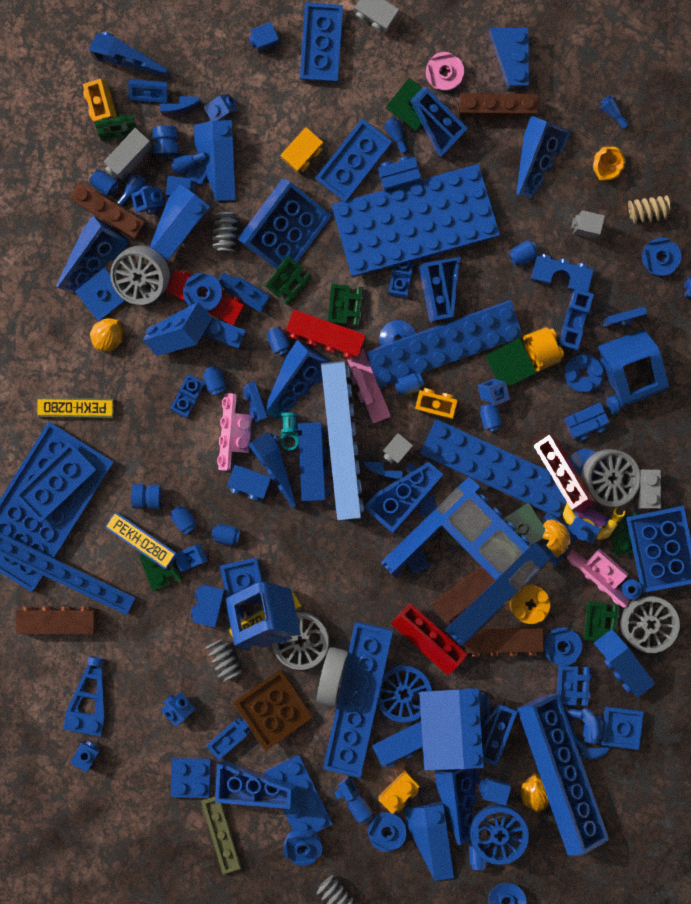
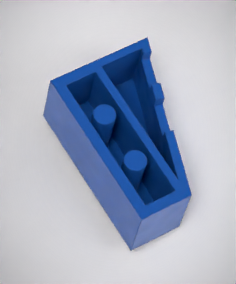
[488,28,529,90]
[410,87,468,156]
[419,257,461,323]
[143,302,212,356]
[594,629,655,698]
[481,703,518,766]

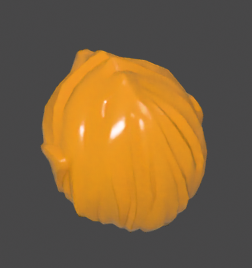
[593,146,626,181]
[90,318,124,352]
[543,520,571,558]
[520,773,550,812]

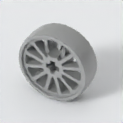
[110,246,170,305]
[581,449,640,507]
[621,595,680,653]
[272,612,330,670]
[317,647,348,707]

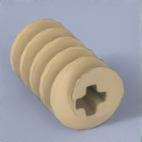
[628,195,670,224]

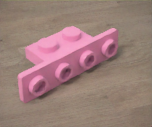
[347,349,390,423]
[217,394,252,471]
[567,548,630,608]

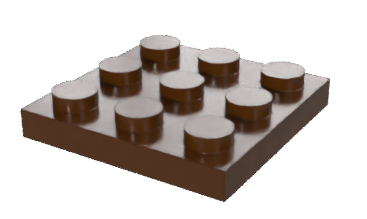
[233,670,312,751]

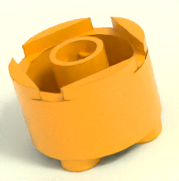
[523,327,564,371]
[509,584,550,624]

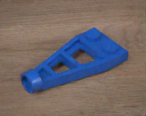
[63,656,105,737]

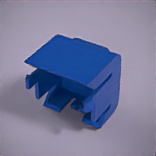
[598,329,669,407]
[226,582,301,651]

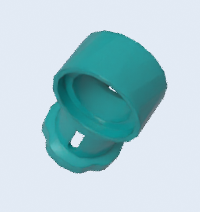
[281,413,298,451]

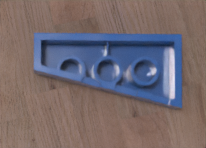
[298,422,329,501]
[215,761,297,809]

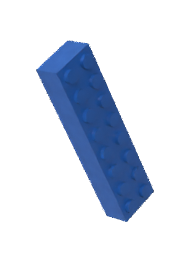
[517,693,609,856]

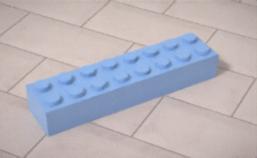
[321,361,364,520]

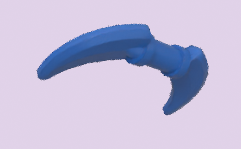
[563,705,599,740]
[567,716,611,759]

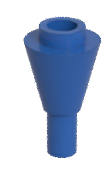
[599,95,628,129]
[384,117,408,153]
[171,152,207,175]
[117,173,147,206]

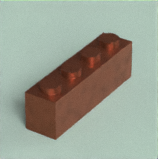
[459,93,537,118]
[69,182,147,241]
[431,558,503,623]
[16,606,96,634]
[465,627,543,657]

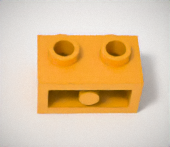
[83,79,117,122]
[280,127,323,174]
[414,388,457,419]
[378,770,420,814]

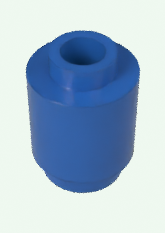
[89,169,119,196]
[508,240,538,266]
[267,326,292,356]
[202,366,226,395]
[395,373,425,397]
[480,403,503,432]
[170,505,197,534]
[211,523,240,546]
[622,579,642,599]
[583,714,604,744]
[347,794,374,824]
[469,843,489,870]

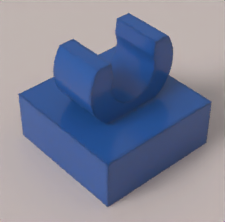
[334,776,359,802]

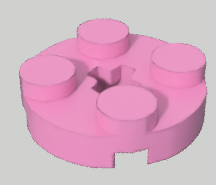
[426,52,464,92]

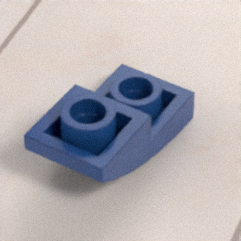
[388,261,414,299]
[170,374,205,419]

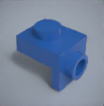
[204,94,238,121]
[175,543,208,572]

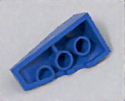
[89,32,169,77]
[516,116,571,199]
[194,120,236,201]
[150,184,210,262]
[56,216,130,294]
[264,340,332,419]
[248,432,296,508]
[363,462,443,535]
[435,768,479,845]
[404,801,454,881]

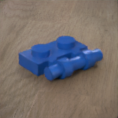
[557,665,592,706]

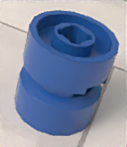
[152,126,179,157]
[131,484,161,509]

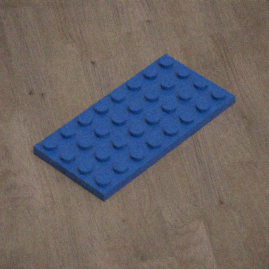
[331,164,500,278]
[0,421,114,592]

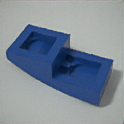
[160,96,200,115]
[364,462,403,479]

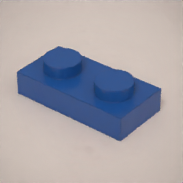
[128,79,168,103]
[243,381,267,422]

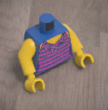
[563,502,625,543]

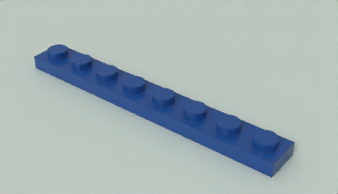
[0,532,135,615]

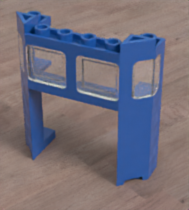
[381,477,550,647]

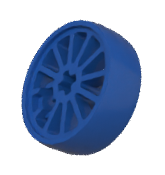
[377,664,432,723]
[470,804,529,865]

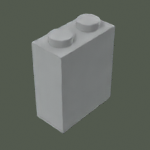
[104,128,153,181]

